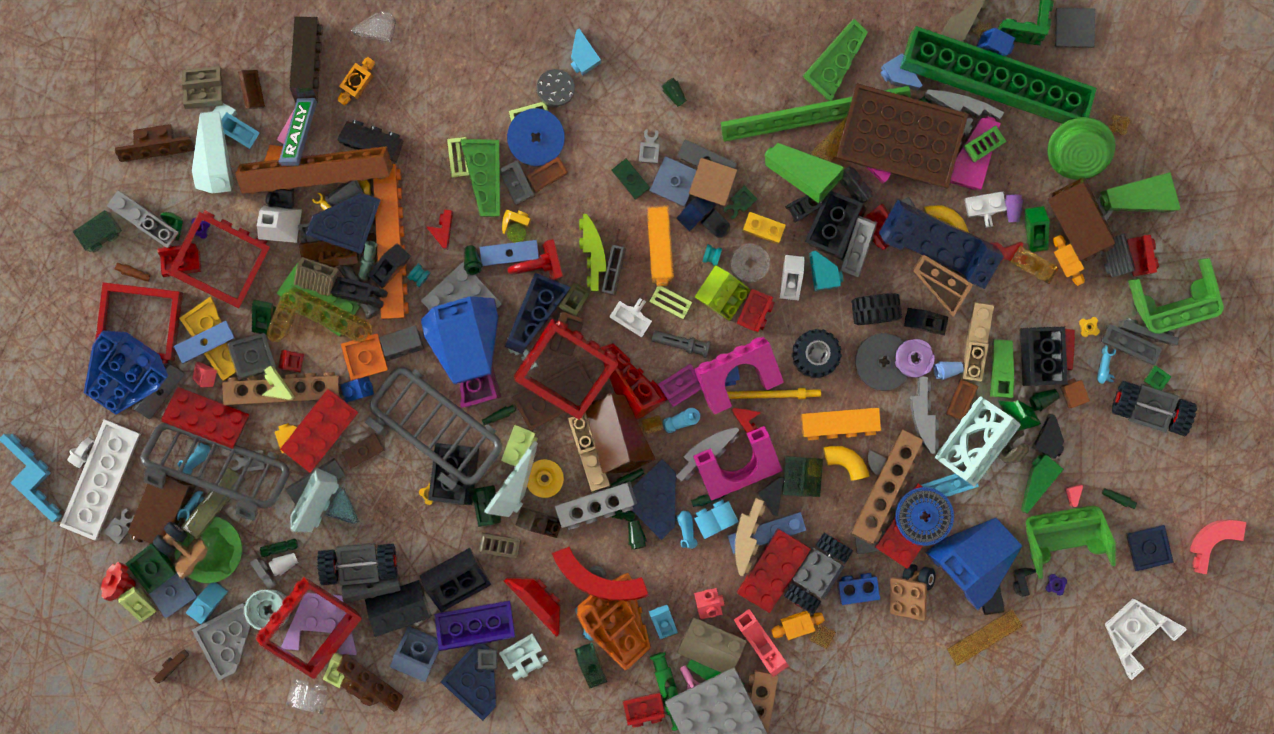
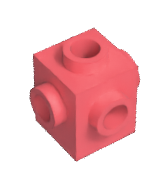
[694,588,725,620]

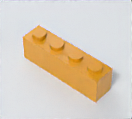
[801,408,881,440]

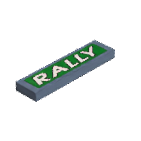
[279,98,317,166]

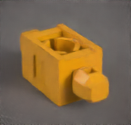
[338,57,375,106]
[1053,235,1085,286]
[771,611,825,640]

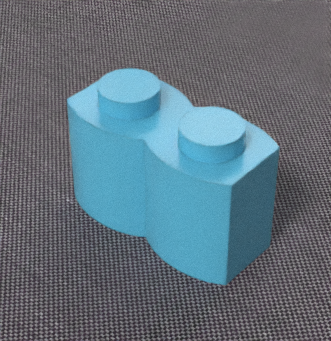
[694,500,739,539]

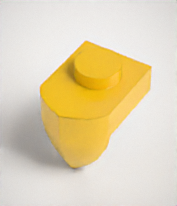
[502,210,531,234]

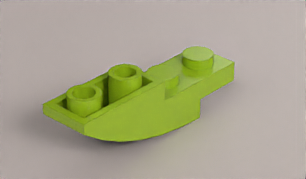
[579,214,606,292]

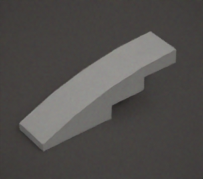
[924,90,1004,121]

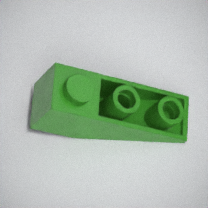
[990,339,1014,398]

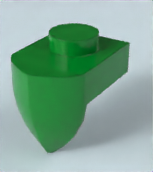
[160,212,183,241]

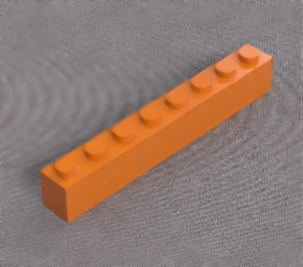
[373,164,409,320]

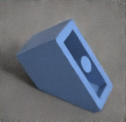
[881,53,923,90]

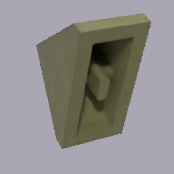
[559,282,591,316]

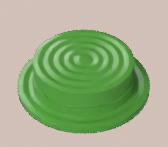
[1047,117,1116,180]
[175,516,242,583]

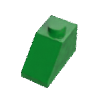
[1025,206,1050,253]

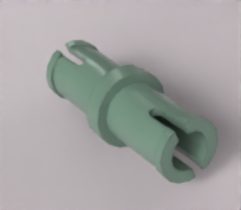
[358,241,378,280]

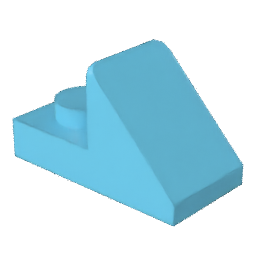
[222,112,260,149]
[649,605,678,639]

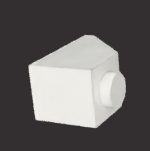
[780,255,804,301]

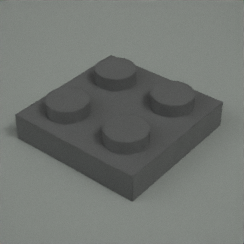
[227,333,276,380]

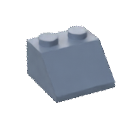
[390,626,439,682]

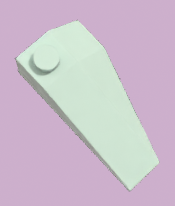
[192,111,234,193]
[484,441,538,517]

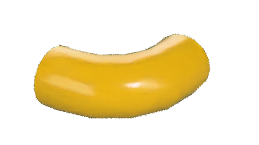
[923,205,969,233]
[823,446,869,481]

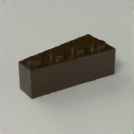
[289,16,323,103]

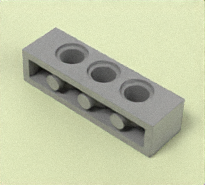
[555,482,637,530]

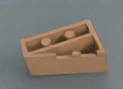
[913,254,973,317]

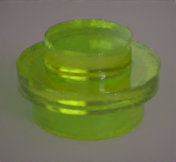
[507,224,526,243]

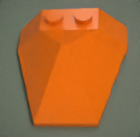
[577,573,651,670]

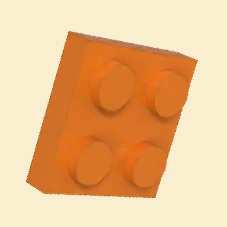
[341,333,388,381]

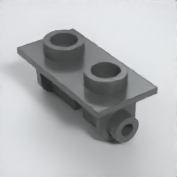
[840,166,873,203]

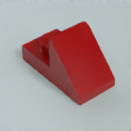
[426,209,453,250]
[731,408,761,433]

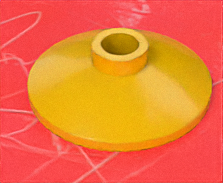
[527,459,564,498]

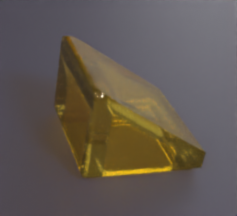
[642,415,664,434]
[810,624,836,649]

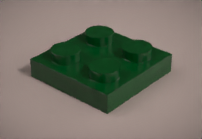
[125,542,177,594]

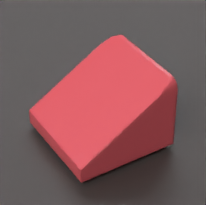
[192,362,217,387]
[1065,484,1083,507]

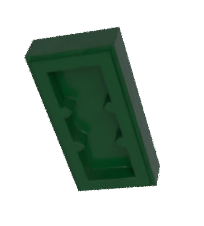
[611,158,650,200]

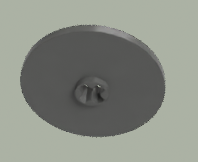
[855,333,912,391]

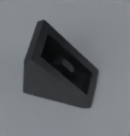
[757,477,784,516]

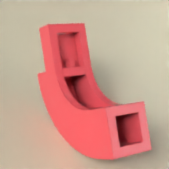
[1190,519,1246,574]
[734,609,789,677]

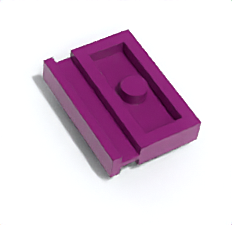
[658,363,702,407]

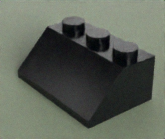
[337,120,404,163]
[804,191,867,261]
[1020,326,1068,386]
[428,443,479,505]
[419,548,491,612]
[365,580,432,637]

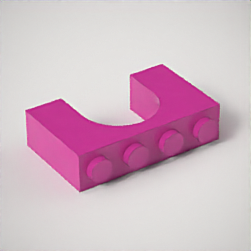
[694,337,784,414]
[693,426,782,501]

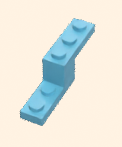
[0,434,62,522]

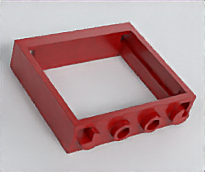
[168,210,270,309]
[95,282,183,364]
[514,319,618,420]
[256,577,362,680]

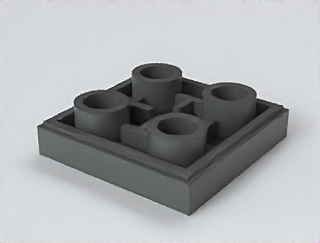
[1055,8,1095,48]

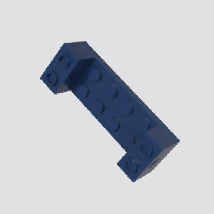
[879,200,1004,289]

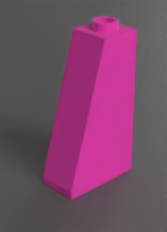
[950,116,1001,191]

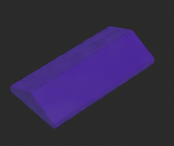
[434,601,515,651]

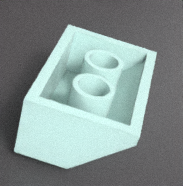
[290,467,339,532]

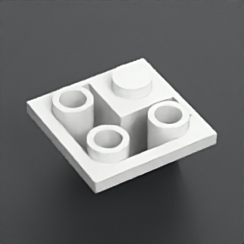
[257,205,302,243]

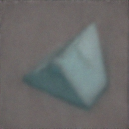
[325,487,359,524]

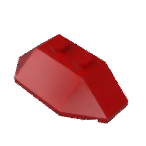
[504,577,561,637]

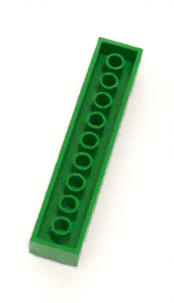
[900,26,1097,124]

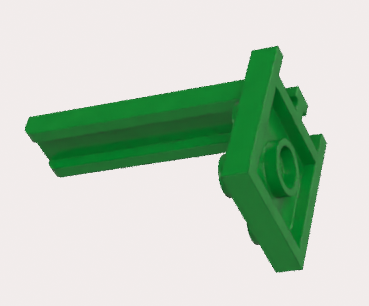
[998,0,1054,46]

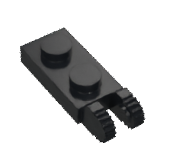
[331,276,388,308]

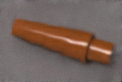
[115,262,151,282]

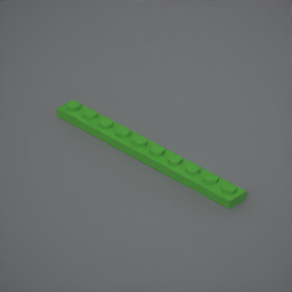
[721,86,911,142]

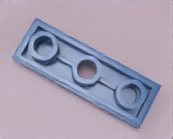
[480,240,539,266]
[174,321,235,364]

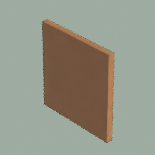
[689,158,737,206]

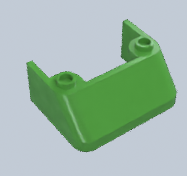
[1128,258,1224,334]
[1026,506,1116,579]

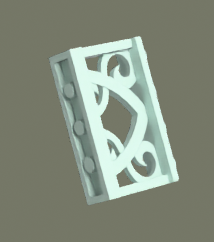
[935,396,1021,487]

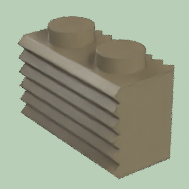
[294,257,339,296]

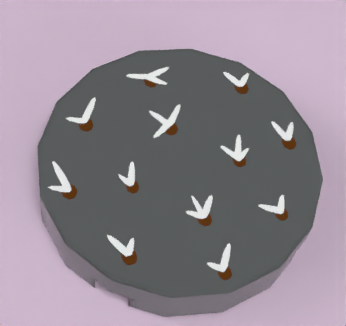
[536,69,575,107]

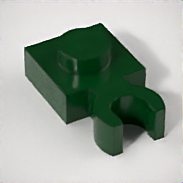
[723,186,757,220]

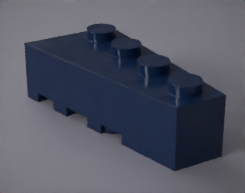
[505,273,571,354]

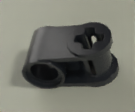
[785,195,822,223]
[982,585,1004,615]

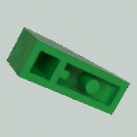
[1021,454,1064,514]

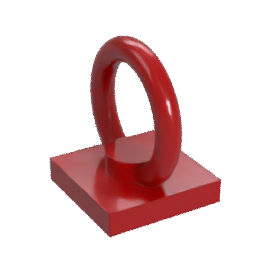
[508,239,563,281]

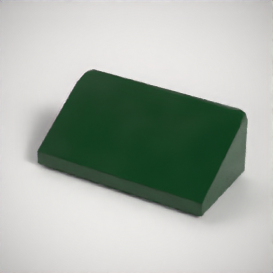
[473,485,501,527]

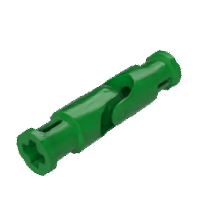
[650,652,679,731]

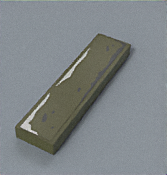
[181,467,245,540]

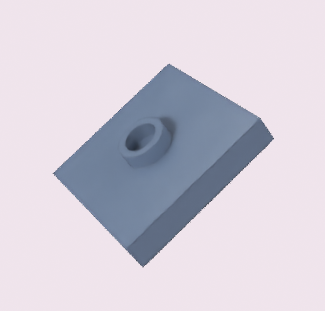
[649,156,696,207]
[149,573,198,619]

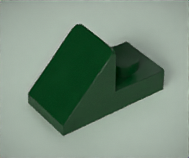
[252,299,276,336]

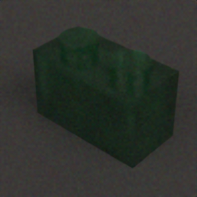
[73,210,122,253]

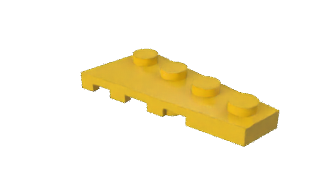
[179,296,236,381]

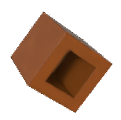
[1060,378,1090,408]

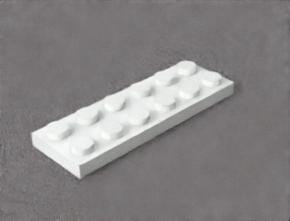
[60,419,141,541]

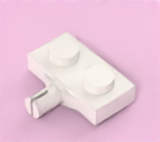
[964,192,1007,228]
[610,298,652,338]

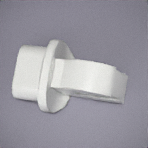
[67,437,94,468]

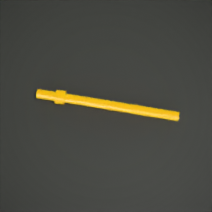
[727,388,821,399]

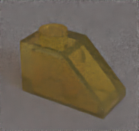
[1011,246,1059,284]

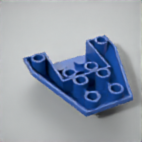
[421,296,498,385]
[84,331,168,415]
[926,518,1022,610]

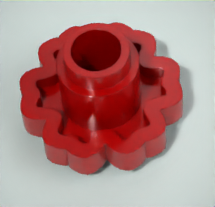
[101,562,136,602]

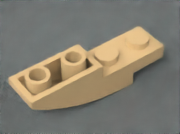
[962,301,994,382]
[568,413,610,493]
[735,498,766,576]

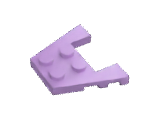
[281,592,357,655]

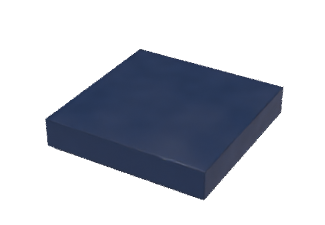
[1126,525,1174,571]

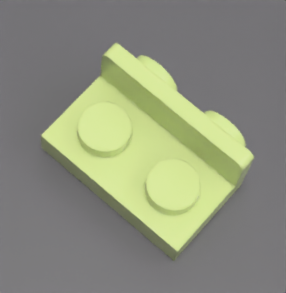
[501,425,538,466]

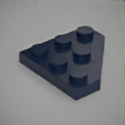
[306,192,381,254]
[632,459,676,540]
[441,643,496,721]

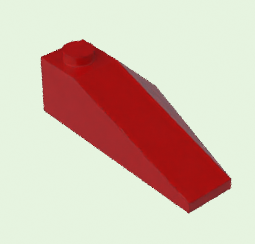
[600,343,668,420]

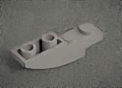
[107,190,179,248]
[910,377,939,454]
[676,428,739,481]

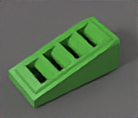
[964,126,1007,163]

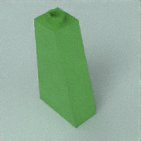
[765,143,844,203]
[1100,172,1181,213]

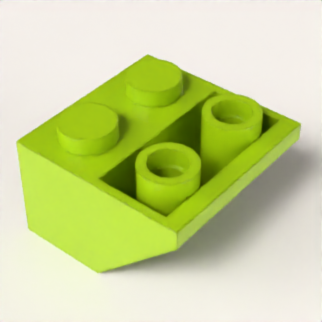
[695,265,751,321]

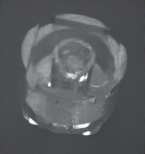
[730,243,770,283]
[286,679,330,714]

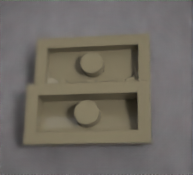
[182,66,223,109]

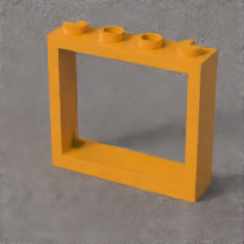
[648,206,672,287]

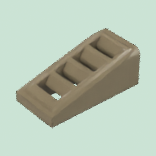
[479,533,520,559]

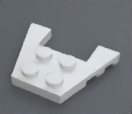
[1105,599,1187,680]

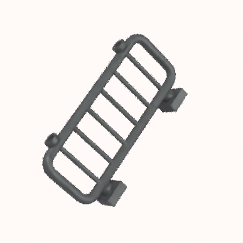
[365,367,502,493]
[141,422,290,521]

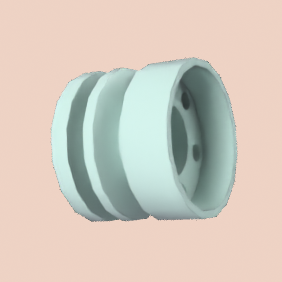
[244,590,291,630]

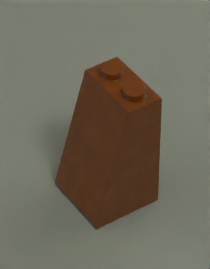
[1048,178,1116,261]
[586,393,655,474]
[128,475,196,545]

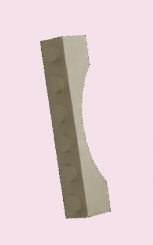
[941,0,988,43]

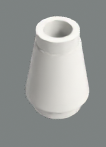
[269,553,299,576]

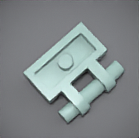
[499,633,549,680]

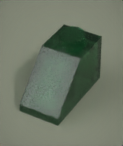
[574,643,607,688]

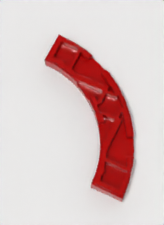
[552,546,649,601]

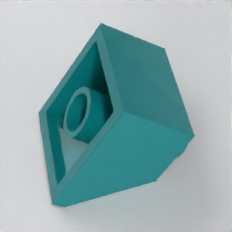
[809,251,843,292]

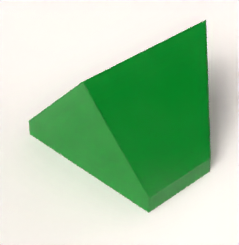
[999,400,1041,432]

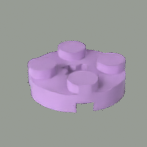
[895,339,935,378]

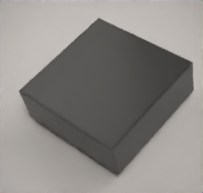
[478,649,498,669]

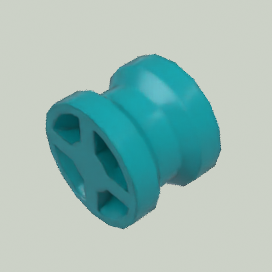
[702,244,722,266]
[407,263,431,288]

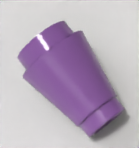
[1005,194,1024,222]

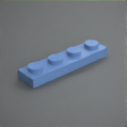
[727,512,806,554]

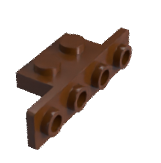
[115,124,195,162]
[299,233,377,268]
[337,654,403,712]

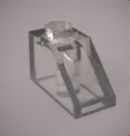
[352,12,396,43]

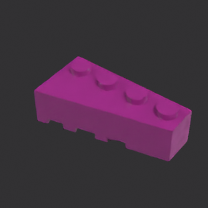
[460,365,501,408]

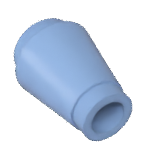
[933,361,964,380]

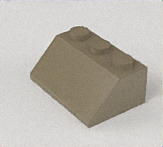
[677,617,747,673]

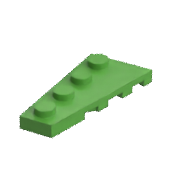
[802,19,868,101]
[460,139,500,217]

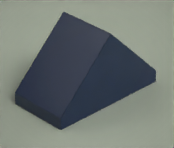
[676,197,717,232]

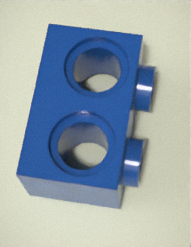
[976,28,1015,56]
[837,573,880,605]

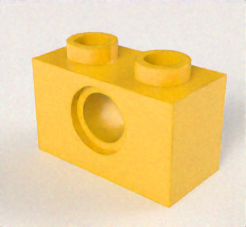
[742,212,786,245]

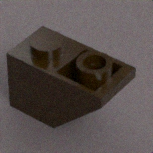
[515,507,561,538]

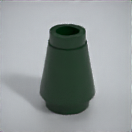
[661,77,687,107]
[464,245,483,275]
[1029,388,1060,411]
[628,520,647,550]

